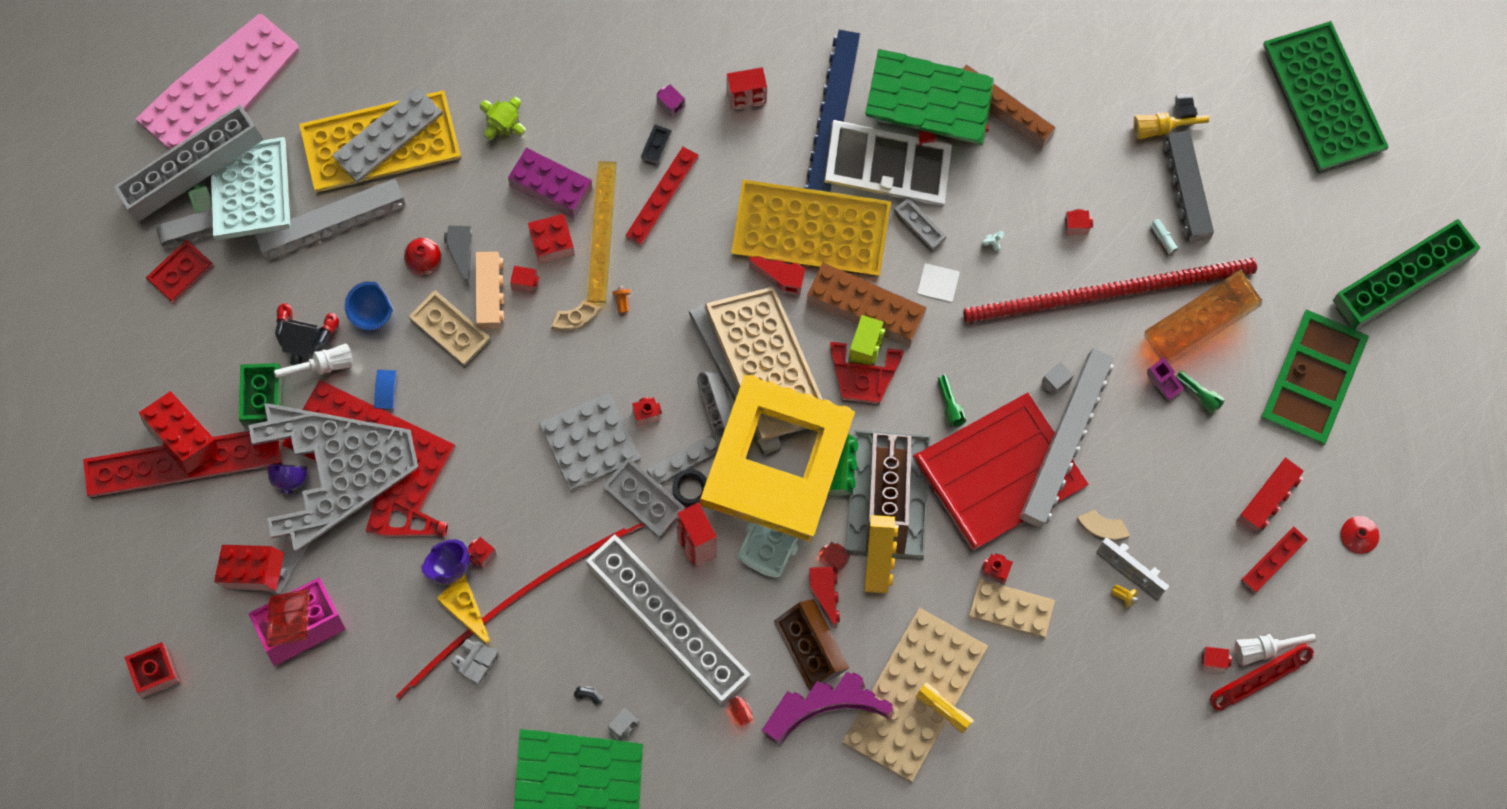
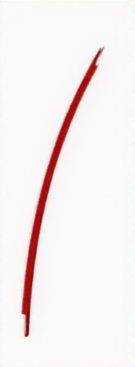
[396,522,644,701]

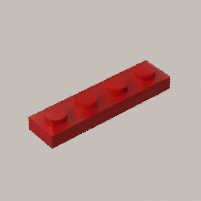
[1240,526,1308,594]

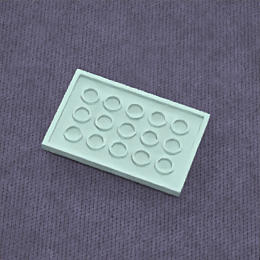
[211,137,291,241]

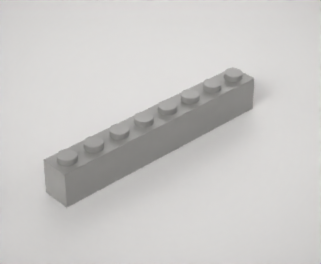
[255,178,406,260]

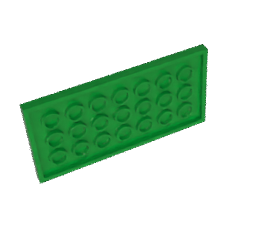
[1263,21,1389,171]

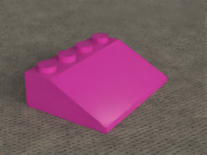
[248,577,346,666]

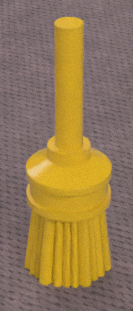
[1133,112,1209,140]

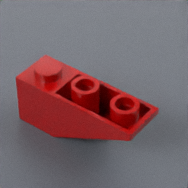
[749,256,805,295]
[809,567,840,629]

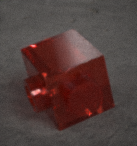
[819,541,850,575]

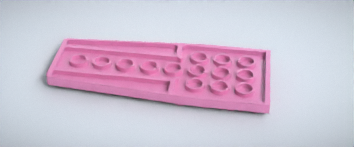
[136,14,299,150]

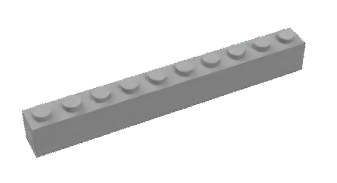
[1019,348,1114,528]

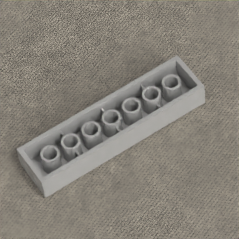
[114,105,264,223]

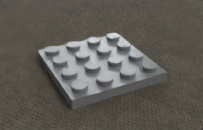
[539,392,641,491]

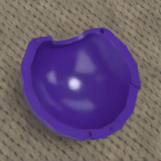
[421,539,470,585]

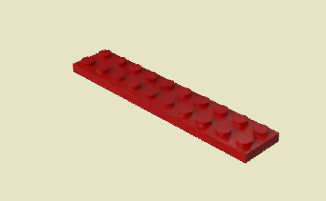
[83,431,283,498]

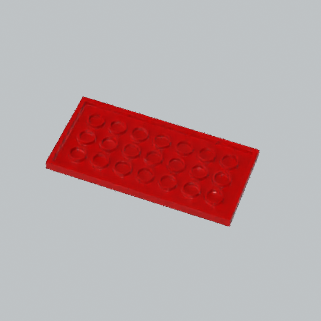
[282,379,456,511]

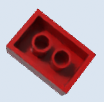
[214,544,284,591]

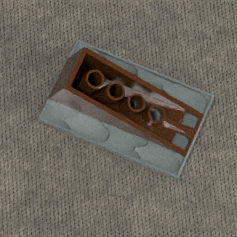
[846,430,931,560]

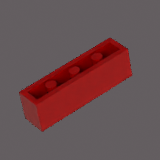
[1237,457,1304,534]

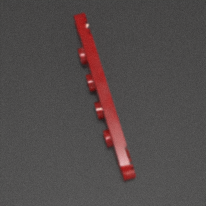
[1209,644,1314,711]

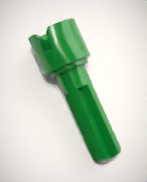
[1176,371,1225,414]
[937,375,967,427]

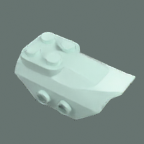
[738,522,799,578]

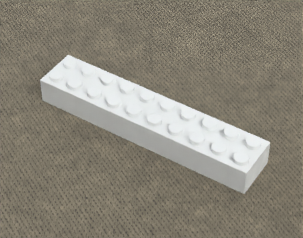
[586,535,751,707]

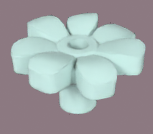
[982,231,1004,251]

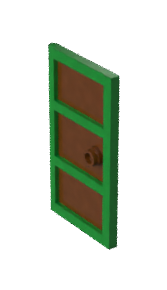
[1261,309,1369,445]

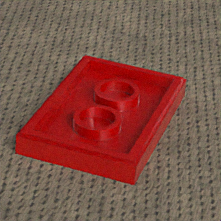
[145,239,214,304]

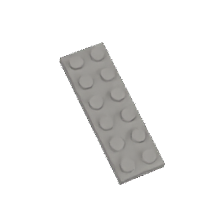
[332,87,443,183]

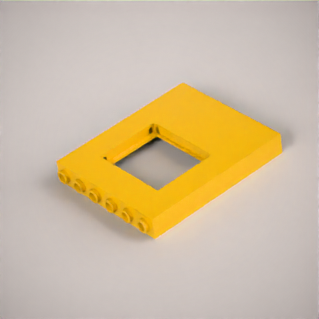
[700,374,855,543]

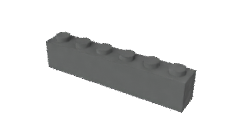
[1164,131,1214,242]

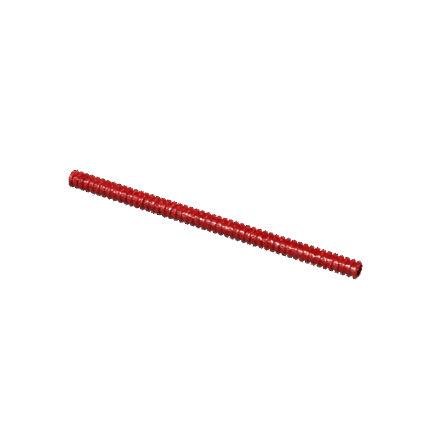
[963,257,1257,324]

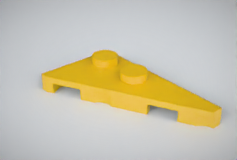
[436,574,490,645]

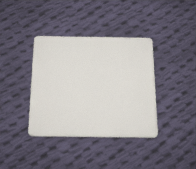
[918,263,960,302]

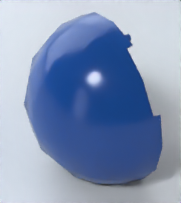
[344,281,393,330]

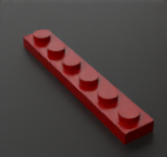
[625,146,699,246]

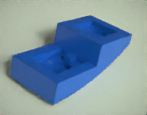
[374,370,397,409]

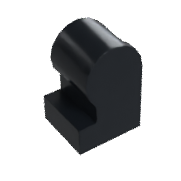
[1175,94,1198,119]

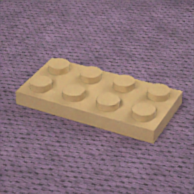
[409,290,491,366]
[969,579,1055,639]

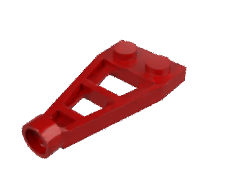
[365,495,448,538]

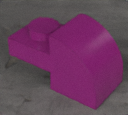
[1147,357,1184,401]

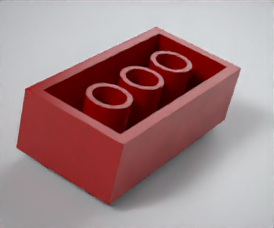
[138,391,219,474]
[676,502,717,568]

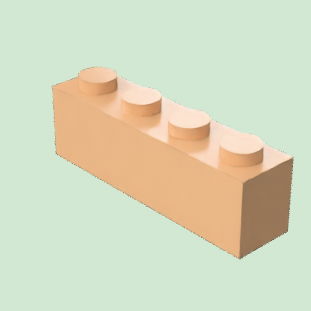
[476,251,504,329]

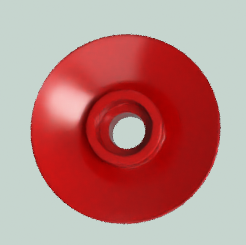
[1340,516,1380,554]

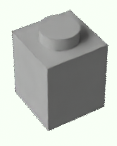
[1042,362,1074,395]

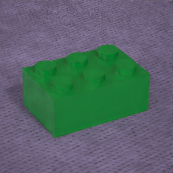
[239,363,282,426]

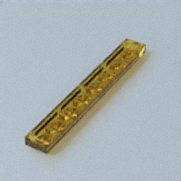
[587,161,617,303]

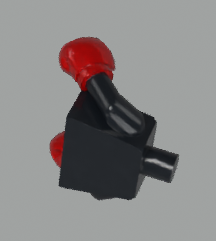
[275,303,339,365]

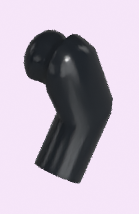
[574,685,604,706]

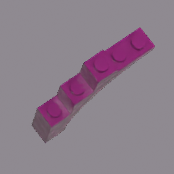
[761,672,895,746]

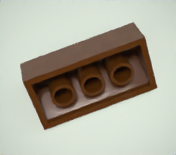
[774,599,849,690]

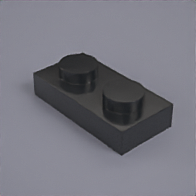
[641,124,672,165]

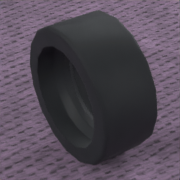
[672,469,707,508]

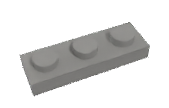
[894,198,946,250]

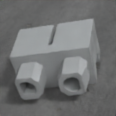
[451,639,500,688]

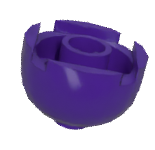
[268,465,307,493]

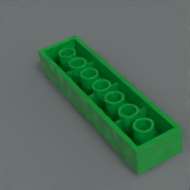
[1333,219,1481,330]

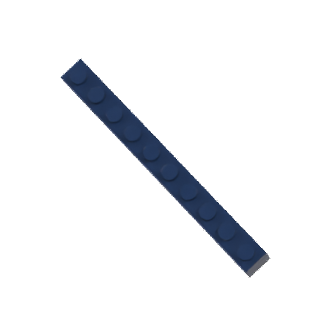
[804,29,860,192]

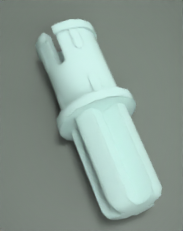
[1150,219,1178,255]

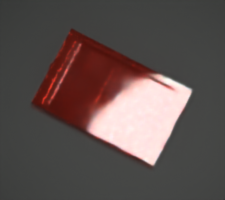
[267,588,310,647]

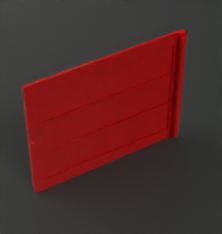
[912,392,1089,550]

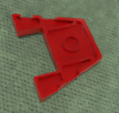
[830,341,904,404]

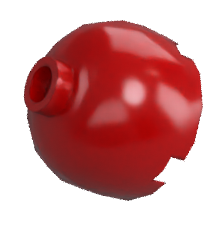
[404,238,442,276]

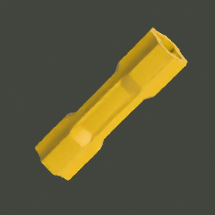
[915,683,973,734]

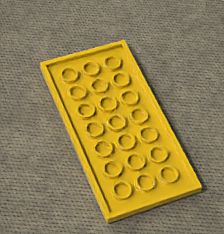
[299,90,461,193]
[731,179,891,276]

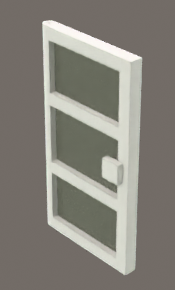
[824,120,952,206]

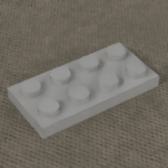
[603,457,686,538]

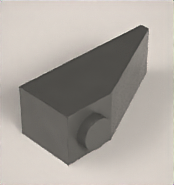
[444,226,472,286]

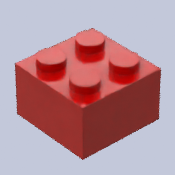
[726,67,767,109]
[528,214,575,265]
[124,642,180,698]

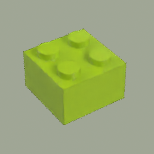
[848,315,886,365]

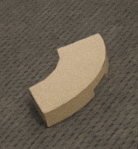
[551,300,600,331]
[1077,509,1130,541]

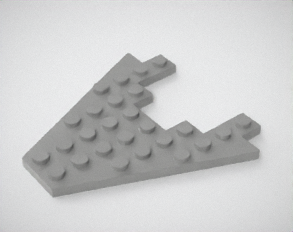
[248,403,419,552]

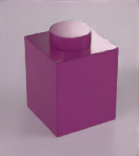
[656,84,685,117]

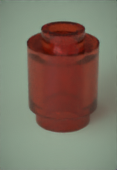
[727,695,754,727]

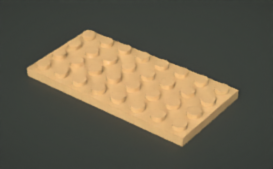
[704,286,823,441]
[842,607,988,783]

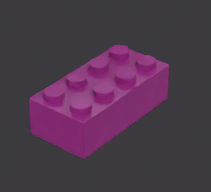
[508,147,592,219]

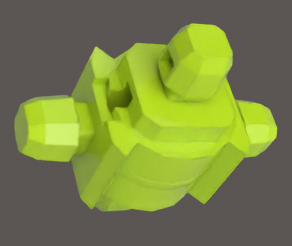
[480,96,526,141]

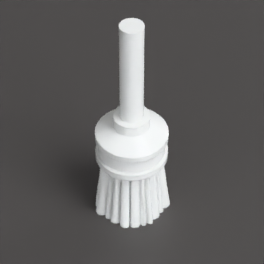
[274,343,353,378]
[1234,634,1316,666]

